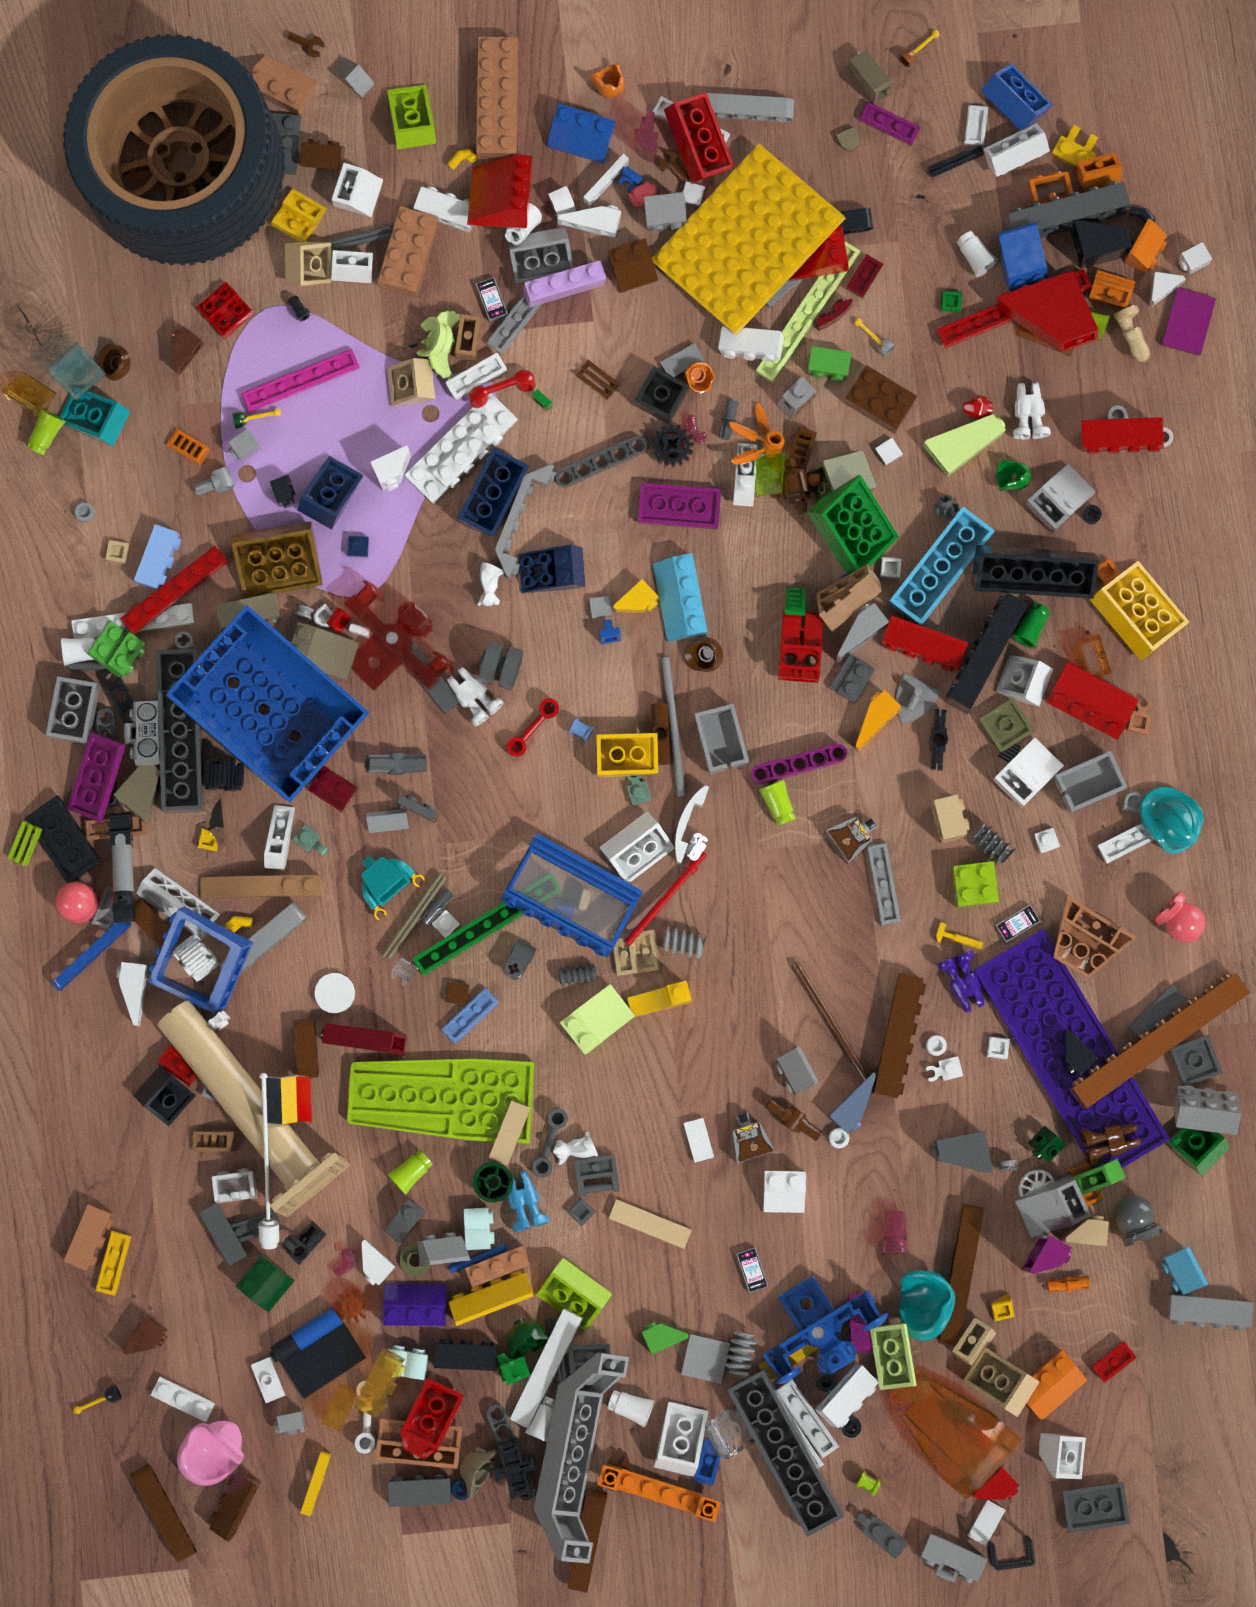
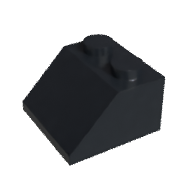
[133,1065,196,1126]

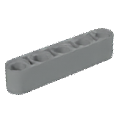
[698,93,794,122]
[218,902,308,975]

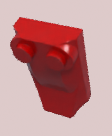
[400,1378,465,1459]

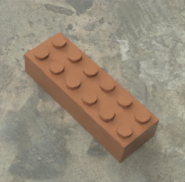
[476,37,519,160]

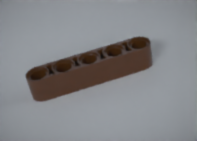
[130,1463,197,1563]
[567,1488,608,1593]

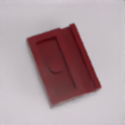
[308,766,358,812]

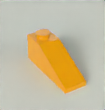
[856,690,902,752]

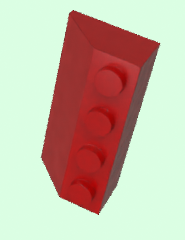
[663,92,735,184]
[1081,417,1164,455]
[881,616,968,672]
[1046,662,1139,740]

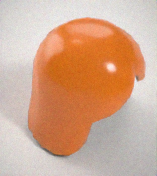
[590,63,625,99]

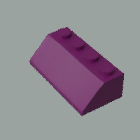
[1021,1234,1072,1274]

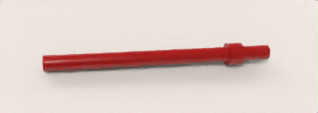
[623,851,707,947]

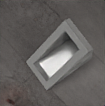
[332,58,375,98]

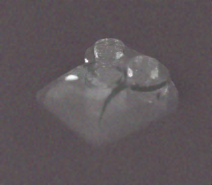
[705,1405,755,1459]

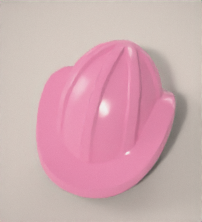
[177,1421,244,1486]

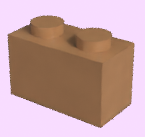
[455,314,481,361]

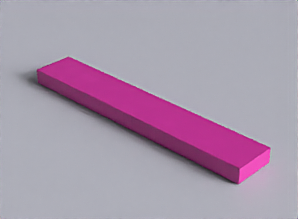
[241,349,360,413]

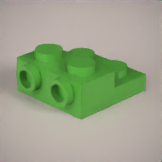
[86,621,145,677]

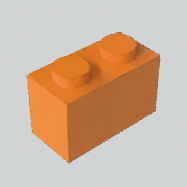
[1077,153,1122,192]

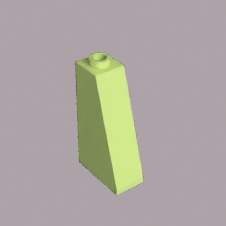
[923,414,1006,477]

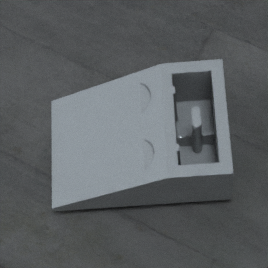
[1025,464,1096,533]
[1015,1174,1091,1237]

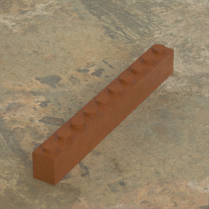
[1069,973,1250,1110]

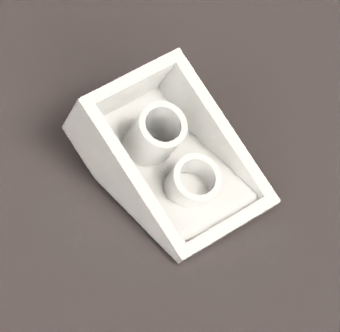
[654,1402,708,1477]

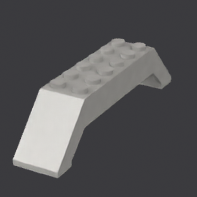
[534,1352,629,1563]

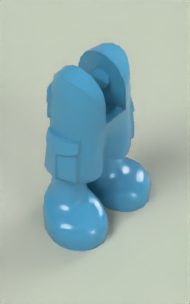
[507,1170,550,1233]

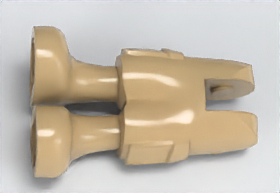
[1113,305,1151,362]

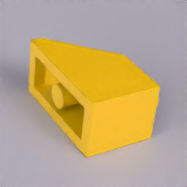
[613,579,659,613]

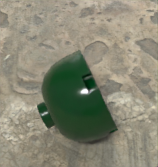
[472,1162,513,1203]
[506,1319,548,1357]

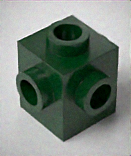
[1028,1126,1066,1163]

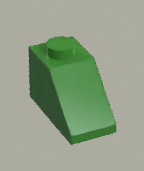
[1074,1159,1125,1195]
[642,1321,689,1354]

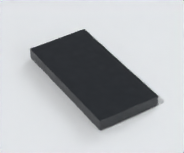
[25,795,102,883]

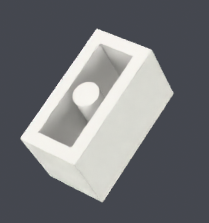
[331,250,373,283]

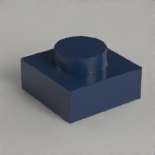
[347,536,369,558]

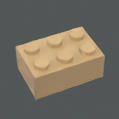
[963,1347,1039,1417]

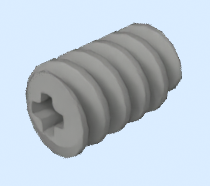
[662,926,706,960]
[725,1331,757,1377]

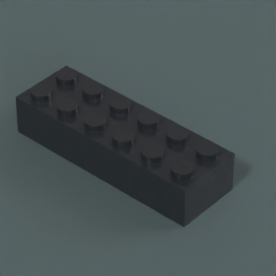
[971,545,1100,599]
[946,592,1028,714]

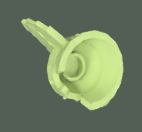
[417,310,460,380]

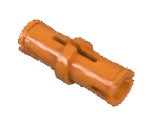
[1047,1276,1090,1293]

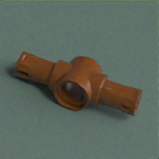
[765,1098,823,1141]

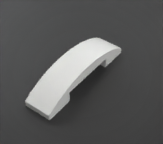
[675,786,709,864]

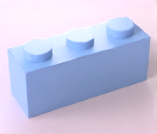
[134,524,181,590]

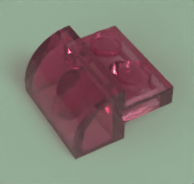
[635,111,659,163]

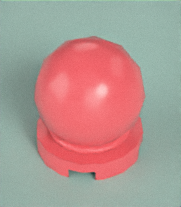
[55,881,99,924]
[1153,891,1206,943]

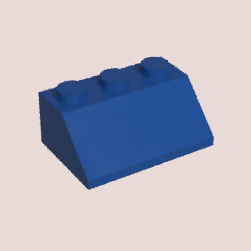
[981,63,1053,130]
[547,103,615,164]

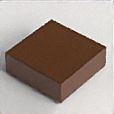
[446,982,469,1006]

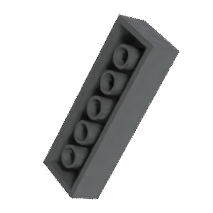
[1004,181,1130,238]

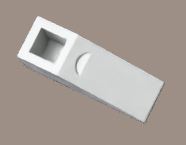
[733,443,757,507]

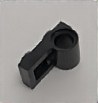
[282,1221,326,1265]

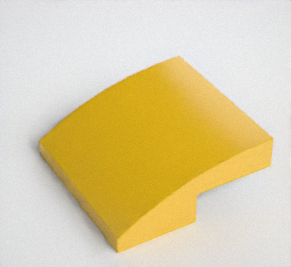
[271,188,326,242]

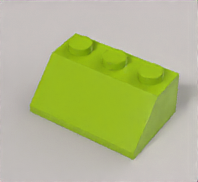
[536,1258,612,1331]

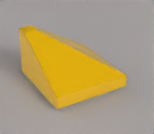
[991,1293,1015,1322]

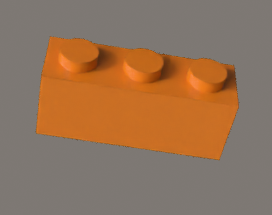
[1026,1349,1087,1421]

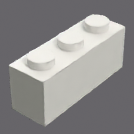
[984,123,1050,177]
[413,186,473,233]
[718,326,784,362]
[815,1365,879,1428]

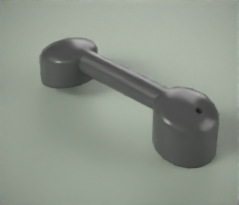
[532,1108,568,1178]

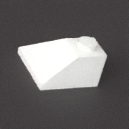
[1039,1433,1086,1479]

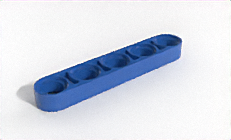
[51,922,132,991]

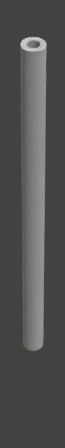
[662,657,685,797]

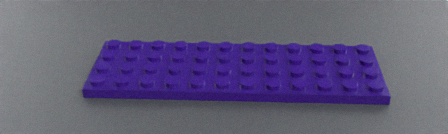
[973,929,1170,1168]

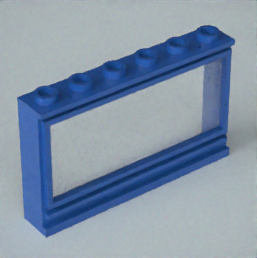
[501,833,643,958]

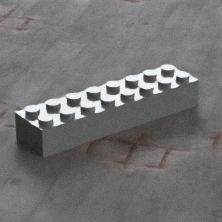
[156,649,205,814]
[727,1367,844,1537]

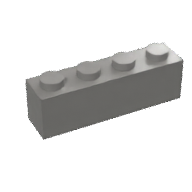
[1167,1294,1254,1331]

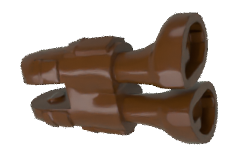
[1079,1124,1142,1166]

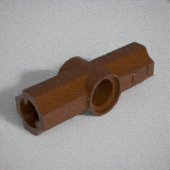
[650,703,670,765]

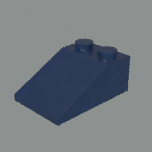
[297,456,364,530]

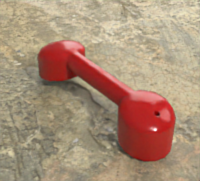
[468,370,536,408]
[506,698,559,757]

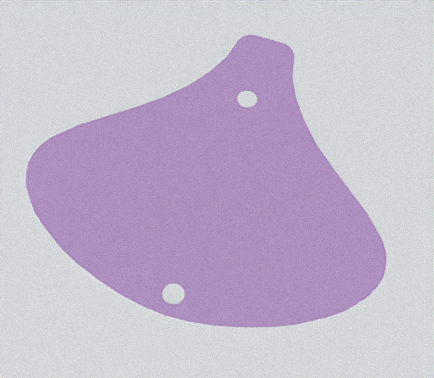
[221,305,497,597]

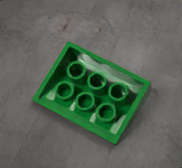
[807,475,899,574]

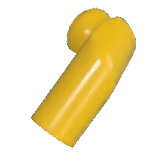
[224,916,253,933]

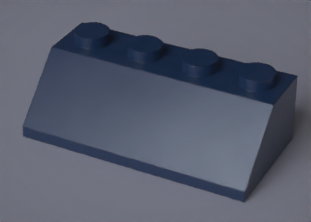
[456,447,529,537]

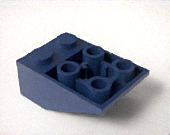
[518,545,586,593]

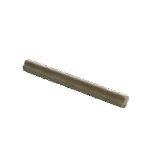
[382,873,447,960]

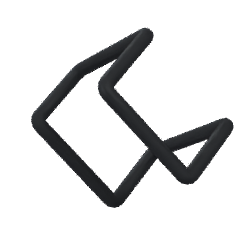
[988,1535,1035,1571]

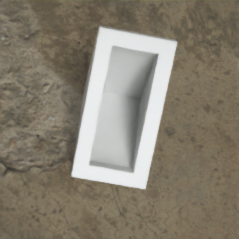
[1149,272,1186,307]

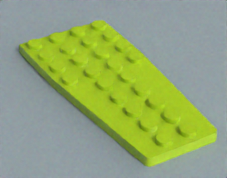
[347,1059,535,1144]

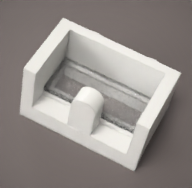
[212,1168,258,1203]

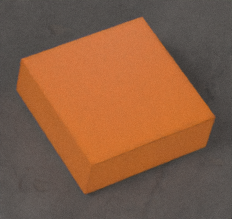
[1097,558,1121,586]

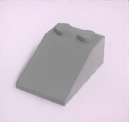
[836,603,889,663]

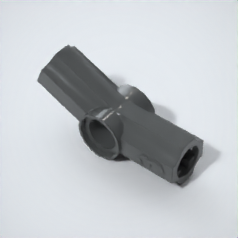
[364,753,427,775]

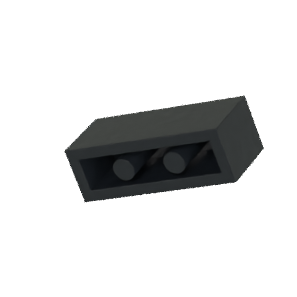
[434,1339,498,1371]

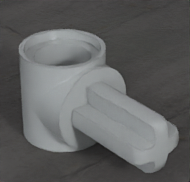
[194,467,235,496]

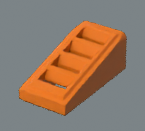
[166,429,211,466]

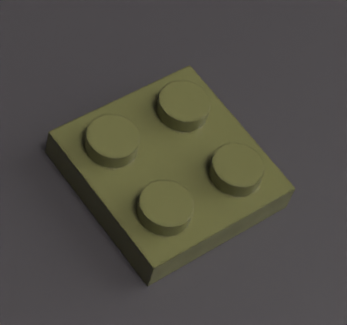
[979,697,1035,753]

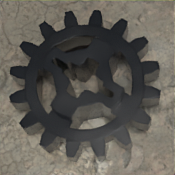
[651,424,694,468]

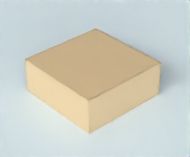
[105,540,130,564]

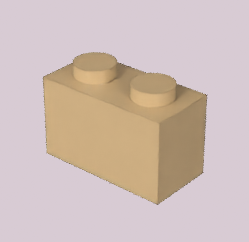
[952,1317,996,1366]

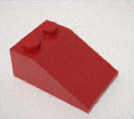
[790,226,849,281]

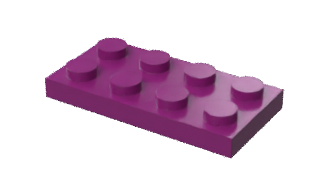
[638,483,721,530]
[67,732,126,822]

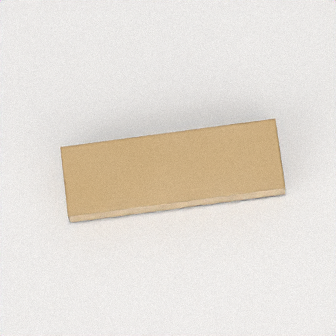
[489,1101,531,1165]

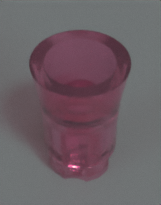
[881,1211,910,1254]

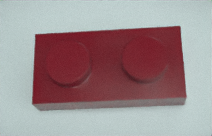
[846,254,884,299]

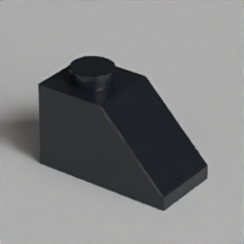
[1064,1029,1098,1076]

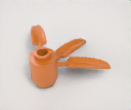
[729,402,784,465]

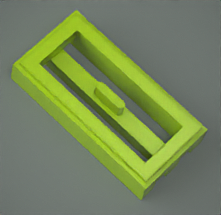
[8,821,42,866]

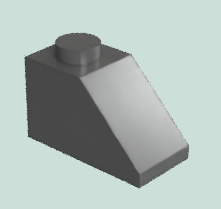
[384,1199,425,1244]

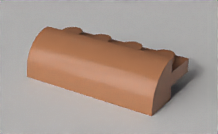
[375,1418,462,1469]

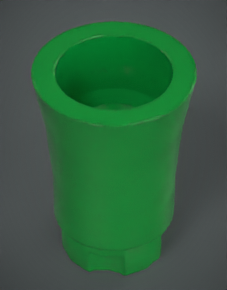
[1011,602,1051,649]

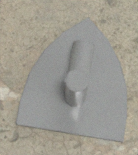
[896,674,941,724]

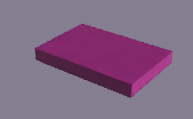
[1161,288,1216,356]

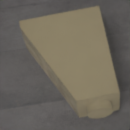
[848,50,893,105]
[114,765,161,825]

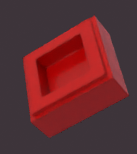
[326,607,351,634]

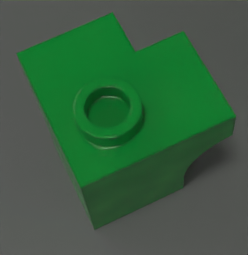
[497,1352,531,1385]

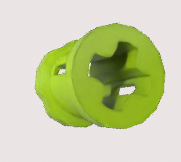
[855,1470,882,1497]

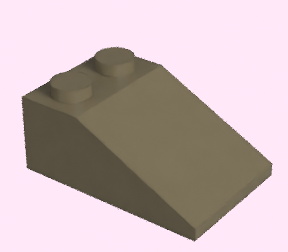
[291,622,359,681]

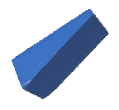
[693,1439,724,1486]

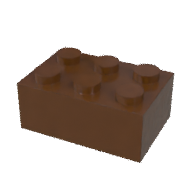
[844,365,917,434]

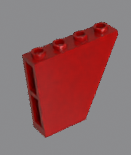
[997,271,1099,352]

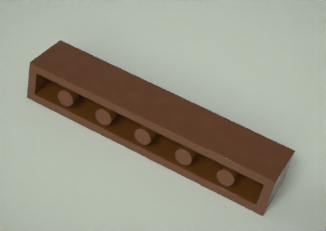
[873,973,926,1099]

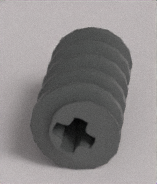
[971,821,1016,865]

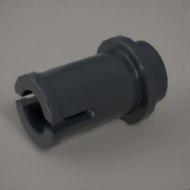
[287,296,310,322]

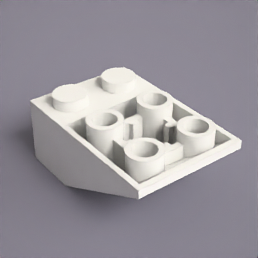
[993,738,1064,808]

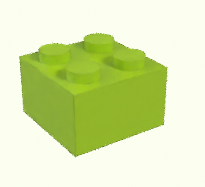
[952,861,999,908]

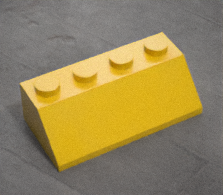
[449,1270,535,1326]

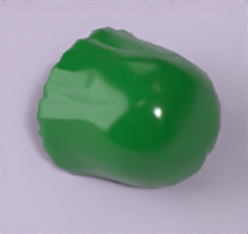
[996,459,1031,491]

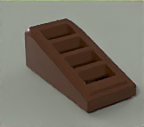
[789,427,817,472]

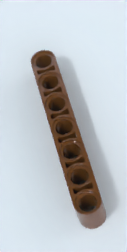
[938,1204,984,1346]

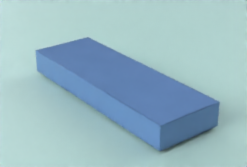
[441,988,499,1044]

